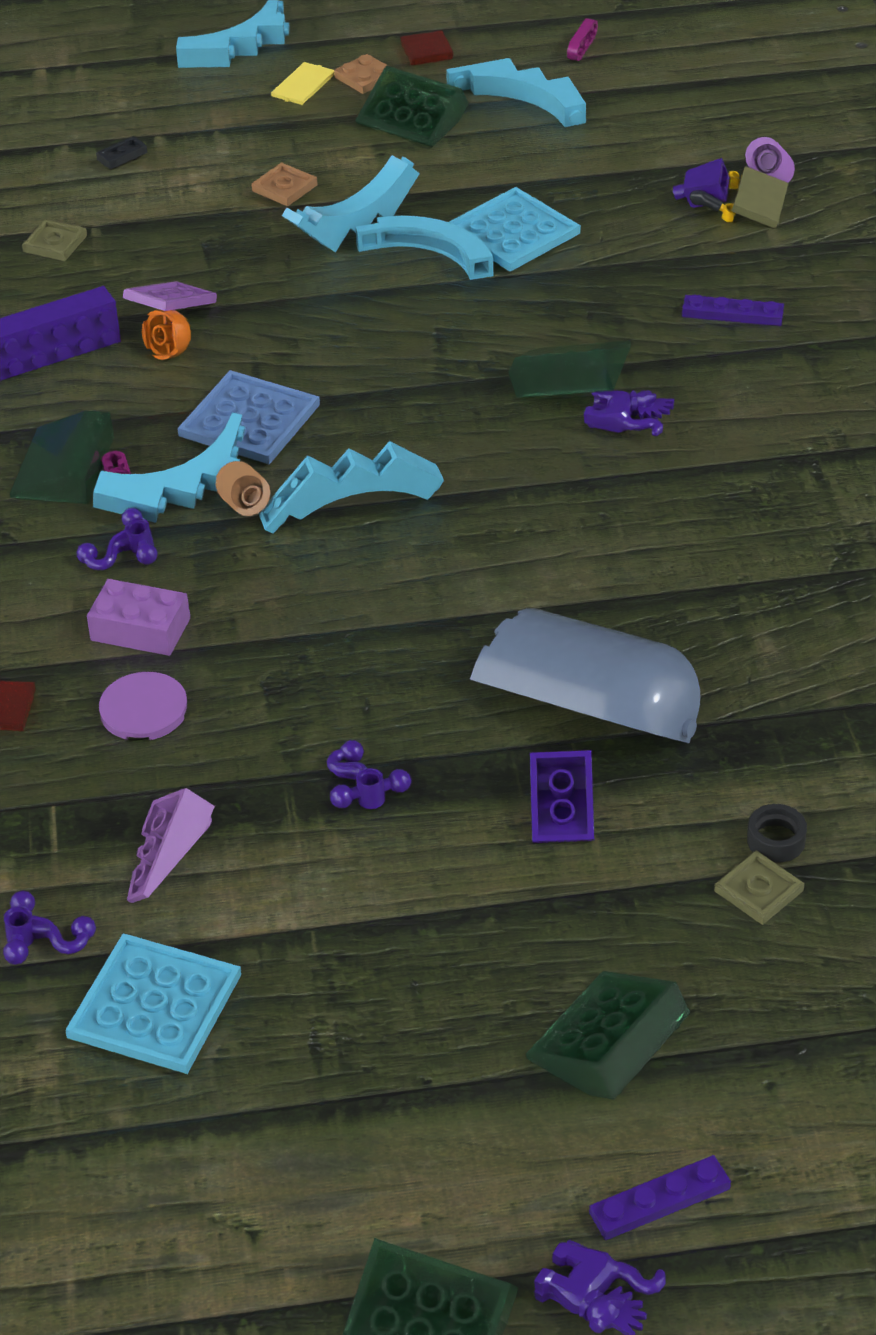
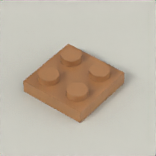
[334,54,396,94]
[252,162,317,206]

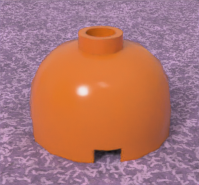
[142,310,191,360]

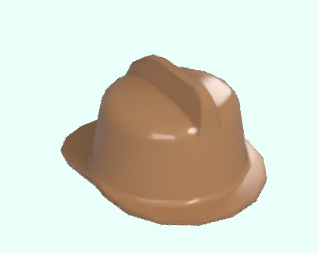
[215,461,271,516]

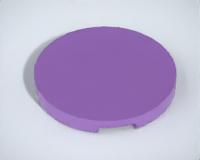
[99,672,187,740]

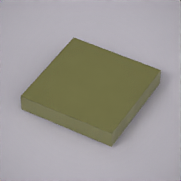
[22,220,87,261]
[714,850,805,925]

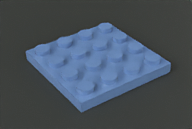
[178,370,320,464]

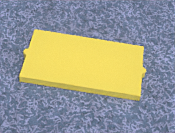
[271,62,334,105]

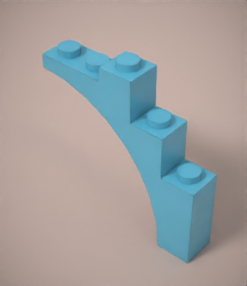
[176,0,289,68]
[93,412,245,523]

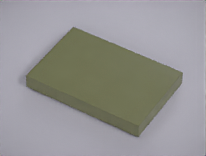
[731,166,788,228]

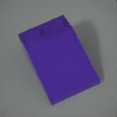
[530,750,594,843]

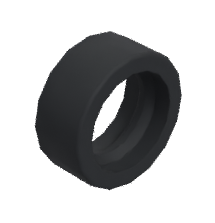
[747,803,807,863]

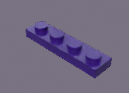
[682,295,784,326]
[589,1155,731,1241]

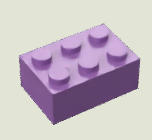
[87,579,190,656]

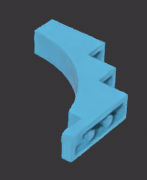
[446,58,586,127]
[282,155,420,253]
[258,441,444,534]

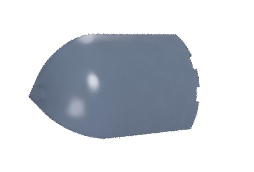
[470,608,700,743]

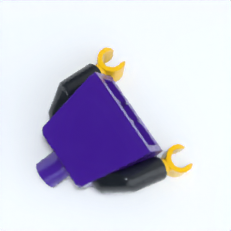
[673,158,740,222]

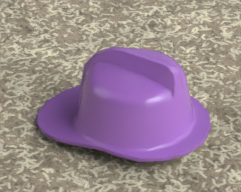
[745,137,795,183]

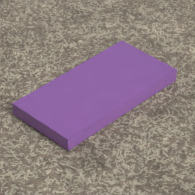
[123,281,217,311]

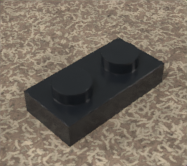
[96,136,147,170]

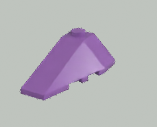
[127,788,214,903]

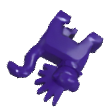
[584,386,674,436]
[534,1240,666,1335]

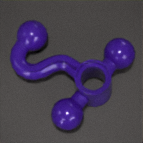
[76,508,158,571]
[326,740,411,809]
[3,890,96,965]

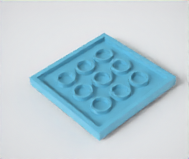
[449,187,581,272]
[65,933,241,1074]

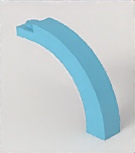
[356,216,493,280]

